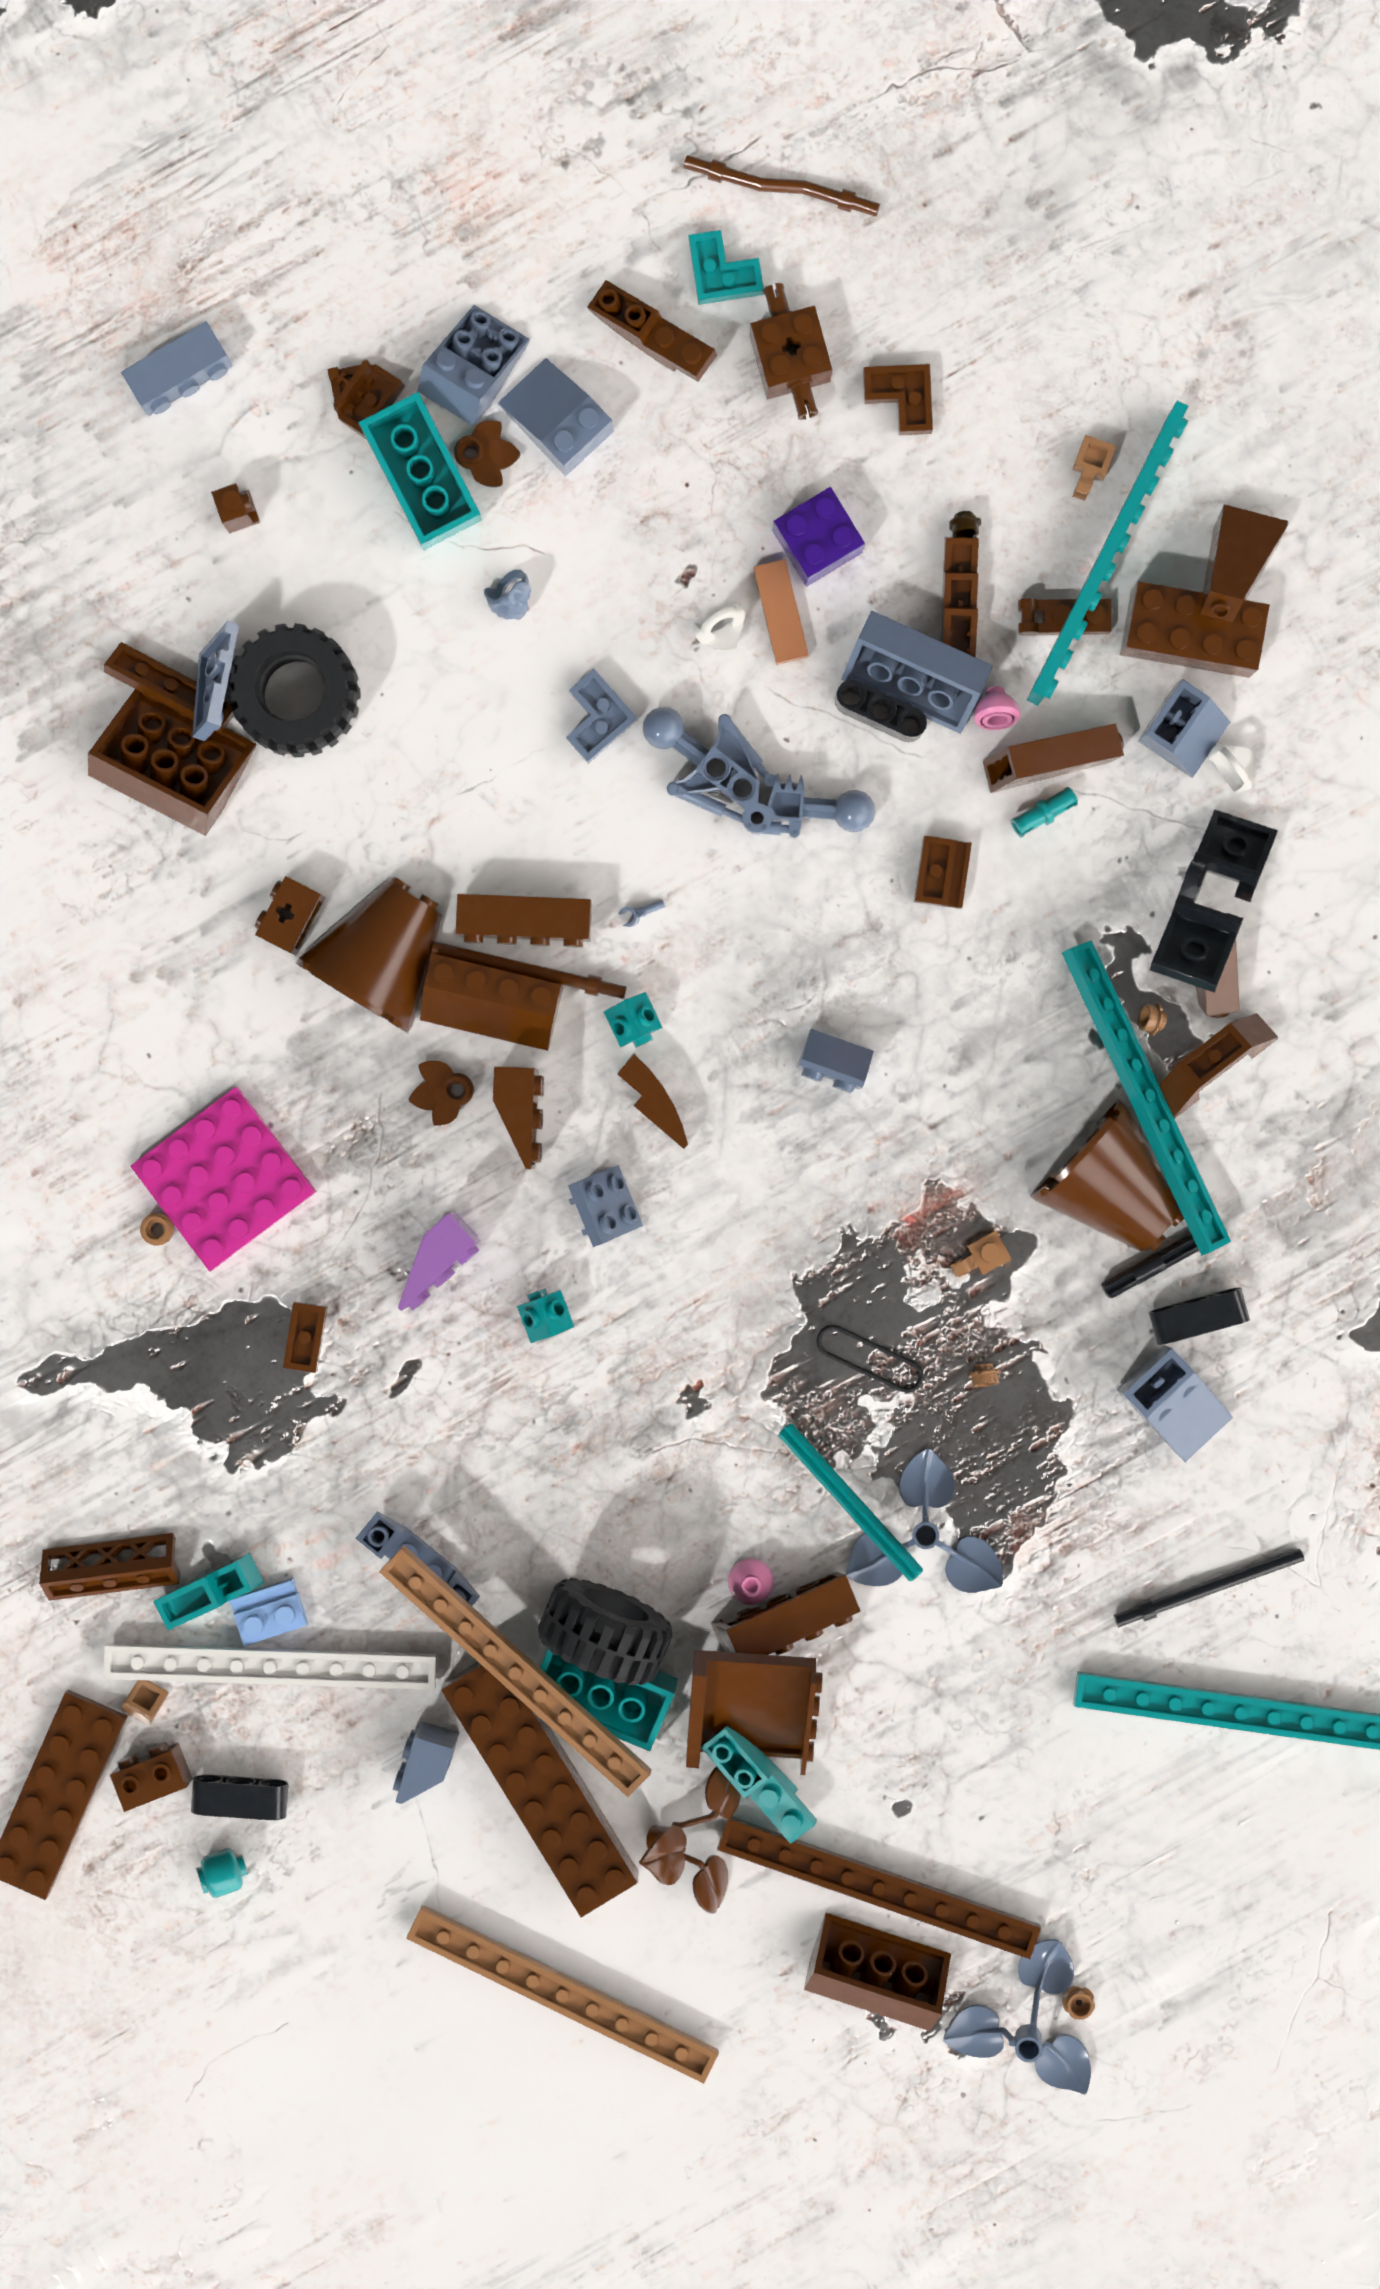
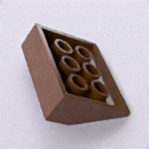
[88,689,256,836]

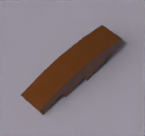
[941,537,979,657]

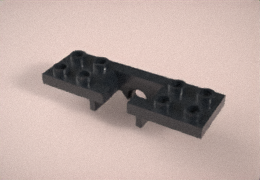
[1149,809,1278,993]

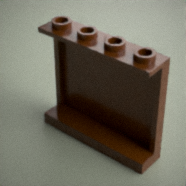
[686,1650,823,1775]

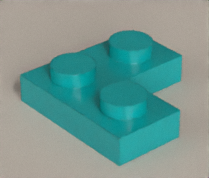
[688,230,764,305]

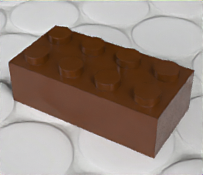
[1120,581,1270,678]

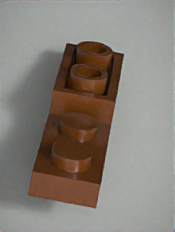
[587,280,717,382]

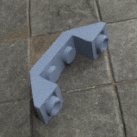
[355,1512,480,1606]

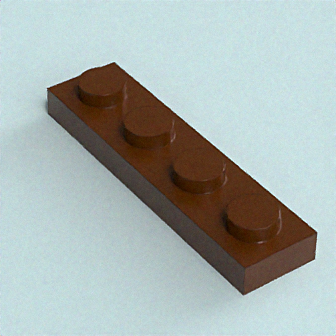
[104,642,234,734]

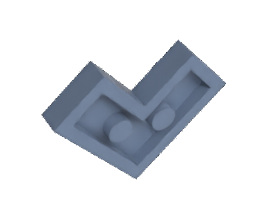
[566,669,638,764]

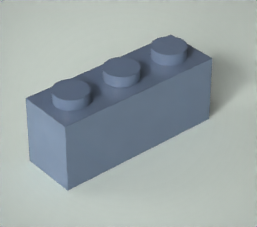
[121,321,233,416]

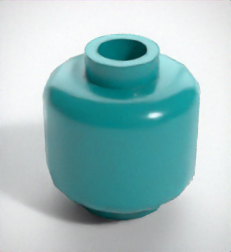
[196,1848,248,1898]

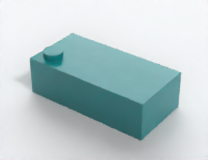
[358,392,482,550]

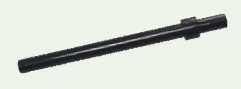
[1113,1549,1305,1628]

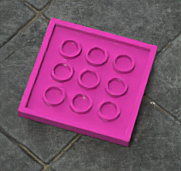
[130,1087,317,1272]

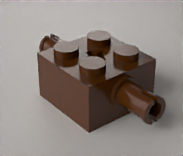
[750,283,833,420]

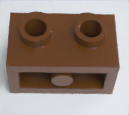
[110,1742,193,1812]

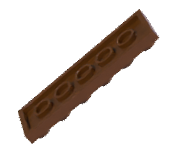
[0,1689,128,1900]

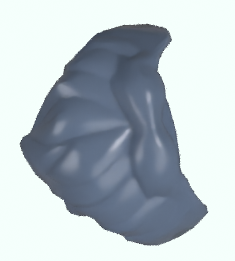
[484,570,531,620]

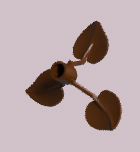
[639,1766,741,1914]

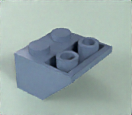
[1138,679,1231,778]
[797,1029,874,1093]
[392,1722,460,1804]

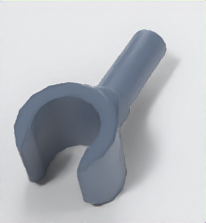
[618,900,665,927]

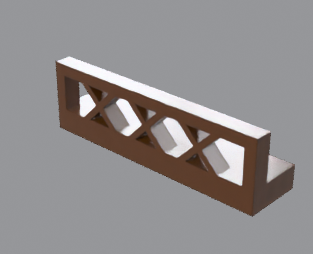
[39,1533,180,1601]

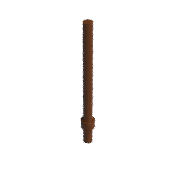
[431,941,627,999]

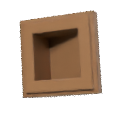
[122,1680,169,1726]

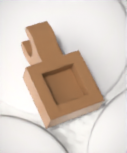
[1072,435,1116,501]
[950,1230,1012,1277]

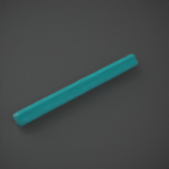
[778,1423,923,1582]

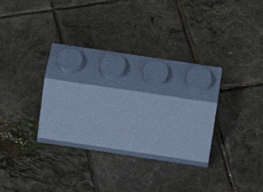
[841,610,993,734]

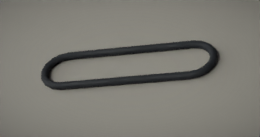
[816,1325,924,1393]

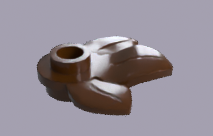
[454,420,521,488]
[409,1061,474,1126]

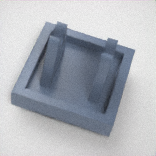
[568,1165,643,1247]

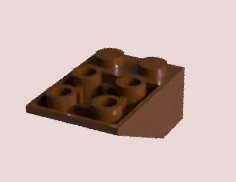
[493,1067,544,1169]

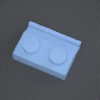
[229,1578,308,1646]

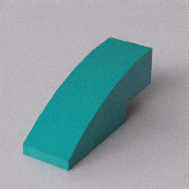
[153,1553,264,1630]

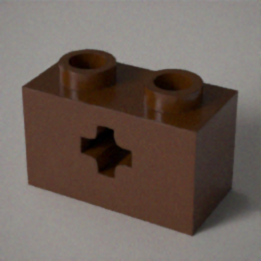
[255,876,326,956]

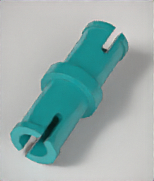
[1010,786,1078,838]

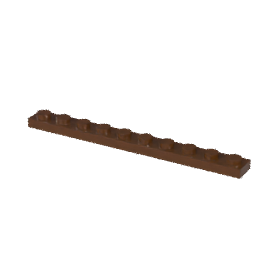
[717,1817,1041,1959]

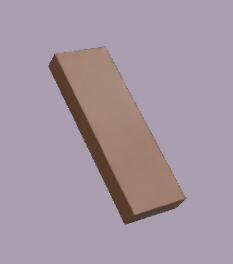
[753,559,809,665]

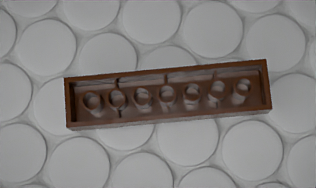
[441,1661,639,1918]

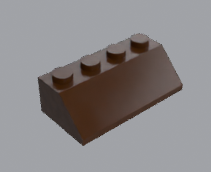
[420,953,564,1051]
[804,1913,951,2031]

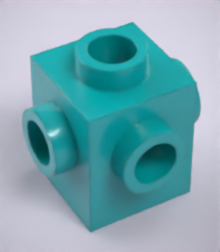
[604,992,663,1048]
[517,1288,574,1343]

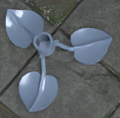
[846,1449,1003,1593]
[943,1939,1091,2095]

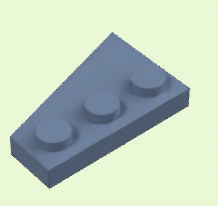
[192,620,240,741]

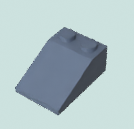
[498,358,614,477]

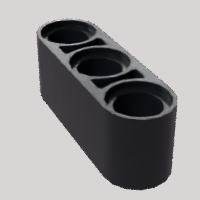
[835,680,927,743]
[1149,1287,1250,1345]
[191,1774,289,1820]

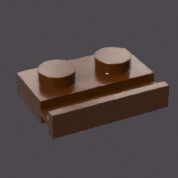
[913,836,972,909]

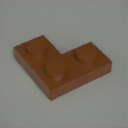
[863,364,933,436]

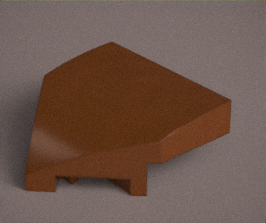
[327,360,405,439]

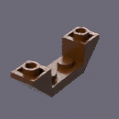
[1159,1013,1278,1119]

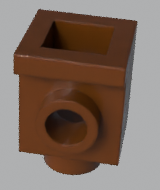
[211,483,261,533]

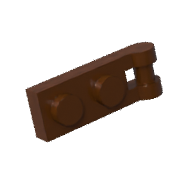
[1018,598,1111,636]

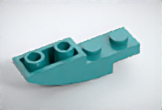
[701,1726,817,1844]

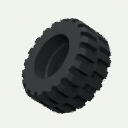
[228,623,361,758]
[538,1578,673,1685]

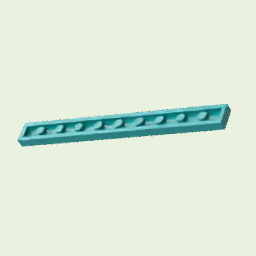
[1026,400,1189,706]
[1062,940,1231,1256]
[1073,1671,1380,1750]

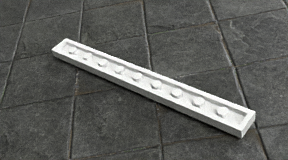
[103,1643,437,1690]

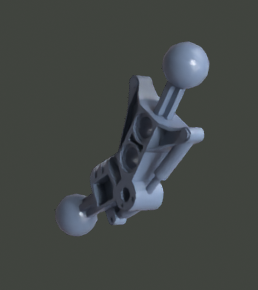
[643,707,875,838]

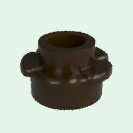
[949,511,981,537]

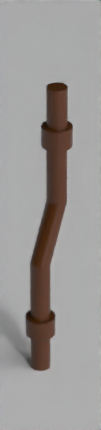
[684,155,880,217]

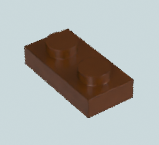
[283,1301,328,1373]

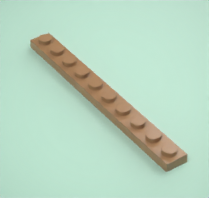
[379,1545,652,1797]
[406,1905,719,2084]

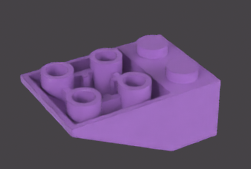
[398,1211,481,1311]

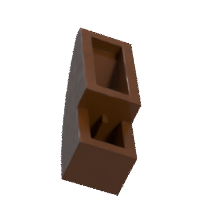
[617,1054,688,1149]

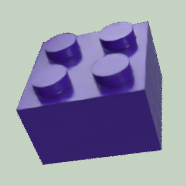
[772,486,865,587]

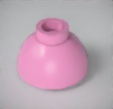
[974,686,1021,730]
[728,1558,774,1605]

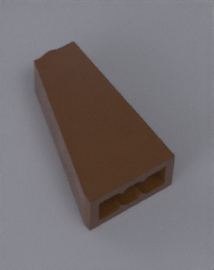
[1200,504,1288,622]
[983,723,1124,793]

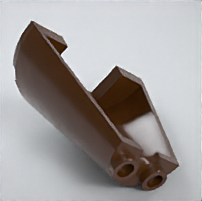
[296,877,443,1033]
[1030,1099,1184,1251]

